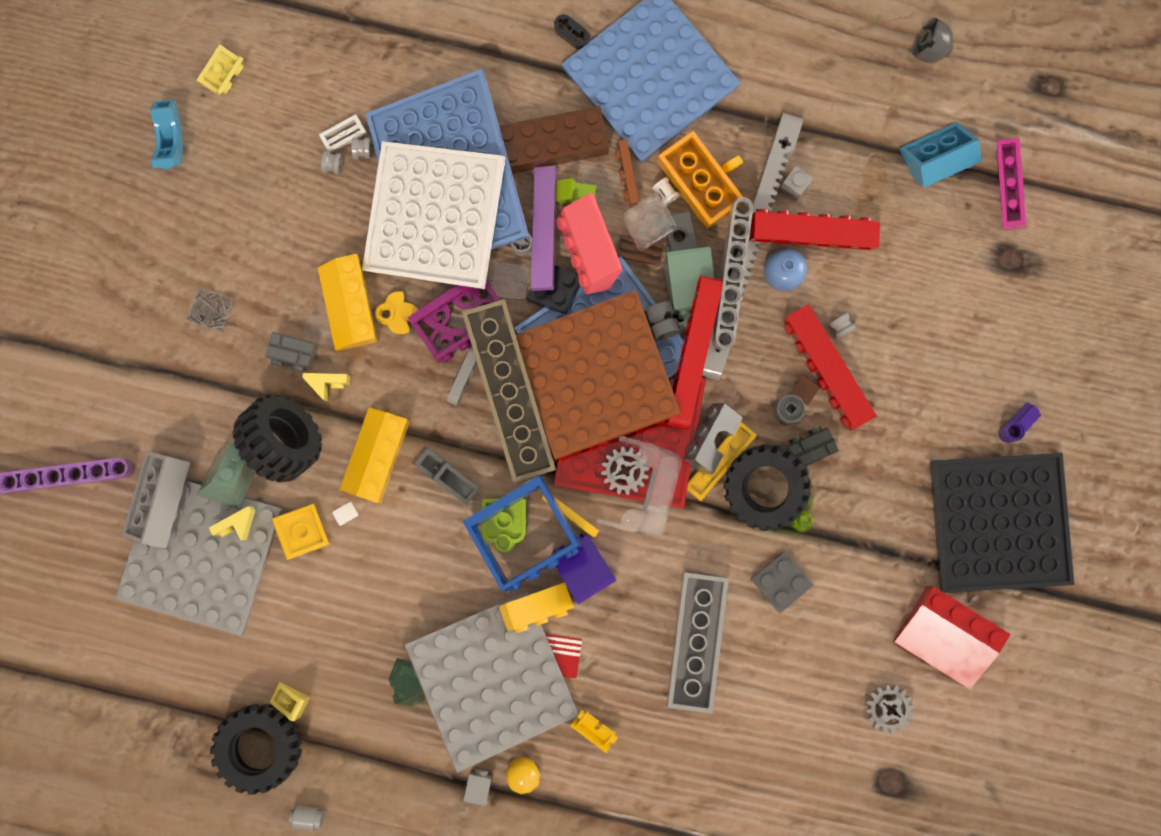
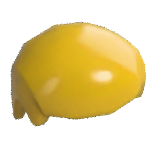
[506,756,540,794]

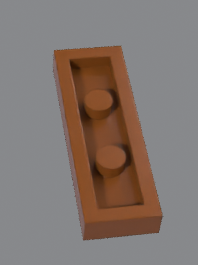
[615,139,639,208]

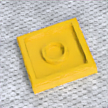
[271,503,329,560]

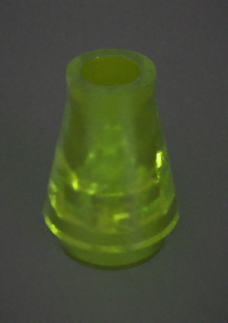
[792,510,813,532]

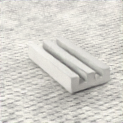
[319,114,367,154]

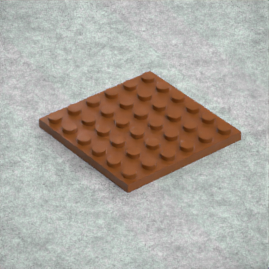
[516,290,681,460]

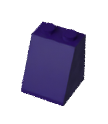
[552,533,617,604]

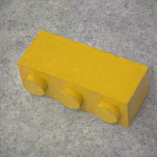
[499,582,574,634]

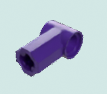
[998,402,1041,443]

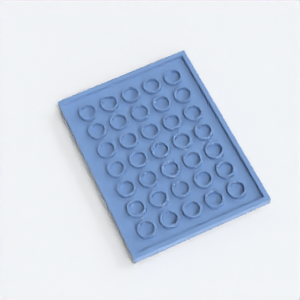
[366,69,529,250]

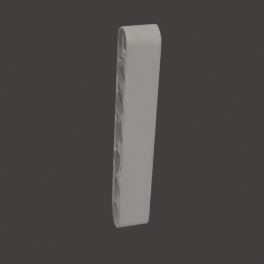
[712,197,753,350]

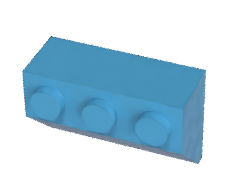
[900,122,982,188]

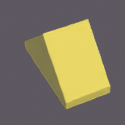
[270,682,311,721]

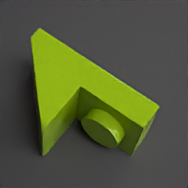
[556,178,597,205]

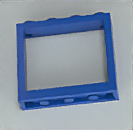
[462,476,582,593]

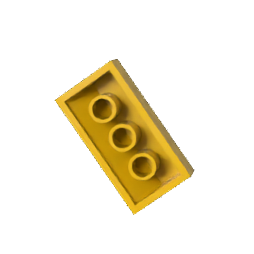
[318,254,378,351]
[339,407,410,504]

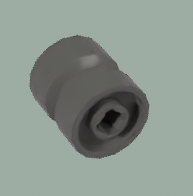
[644,301,681,341]
[773,394,806,425]

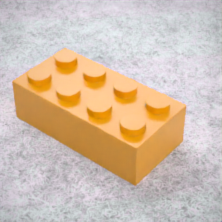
[657,131,743,231]

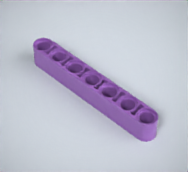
[0,458,135,495]

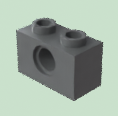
[660,211,698,253]

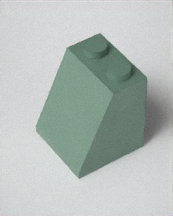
[663,246,714,319]
[197,443,256,509]

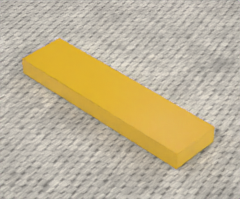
[687,422,757,502]

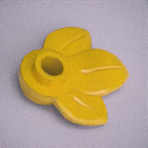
[375,291,418,334]

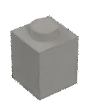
[780,166,814,202]
[463,769,493,806]

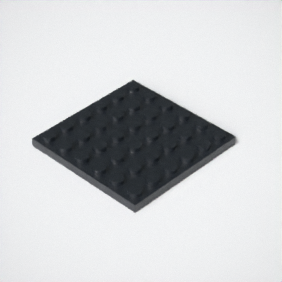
[930,453,1075,593]

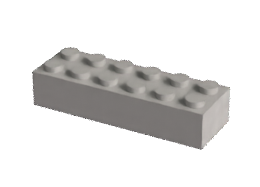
[666,572,729,714]

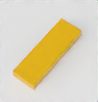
[542,495,599,537]

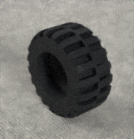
[233,394,322,482]
[723,444,812,531]
[210,704,302,795]

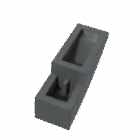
[412,446,480,505]

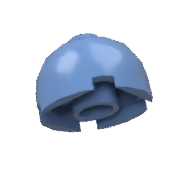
[764,248,807,291]

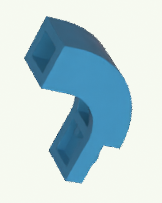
[150,99,183,170]

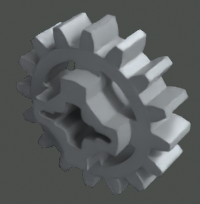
[601,447,649,495]
[864,684,915,734]

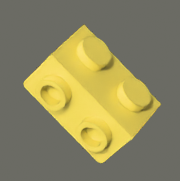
[196,44,244,96]

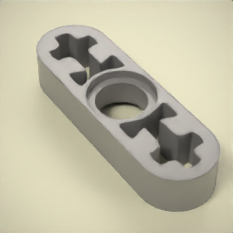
[447,346,477,406]

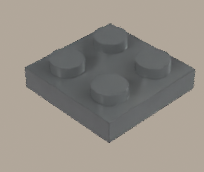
[751,551,814,614]

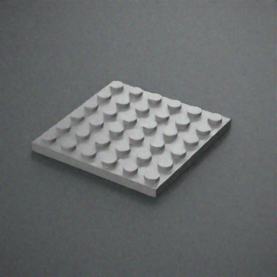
[115,480,283,636]
[404,592,578,773]

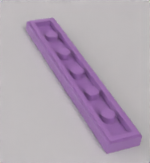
[531,166,557,291]

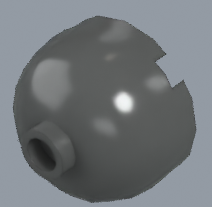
[912,17,954,63]

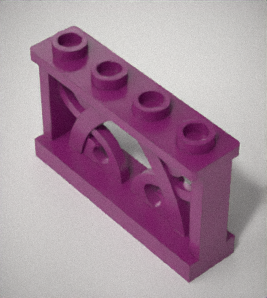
[407,279,510,363]

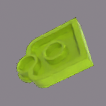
[482,498,527,553]

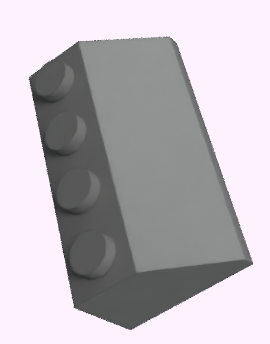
[122,451,190,549]

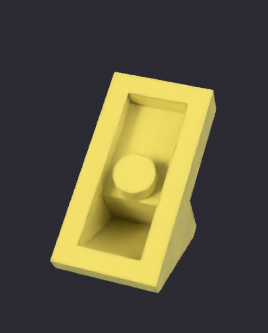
[303,373,350,402]
[209,506,256,541]

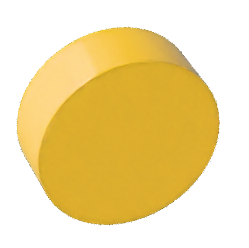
[721,155,743,174]

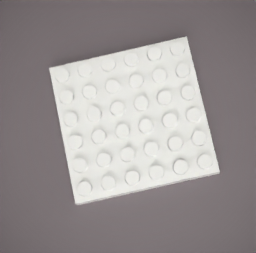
[362,141,506,289]

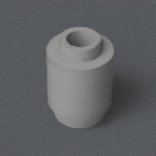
[289,805,324,831]

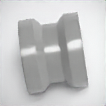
[351,137,372,159]
[321,151,343,175]
[829,313,857,339]

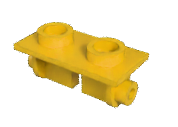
[571,710,618,753]

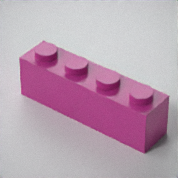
[997,138,1027,231]

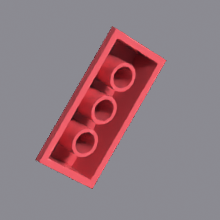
[557,193,623,294]

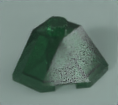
[389,658,426,707]

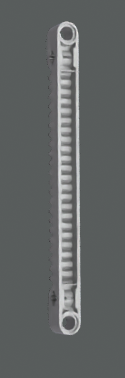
[702,112,803,382]

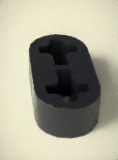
[554,14,589,50]

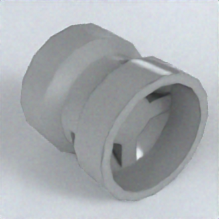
[511,233,532,256]

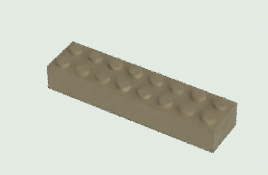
[462,299,556,483]

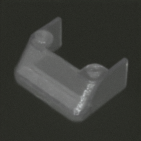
[597,436,682,538]

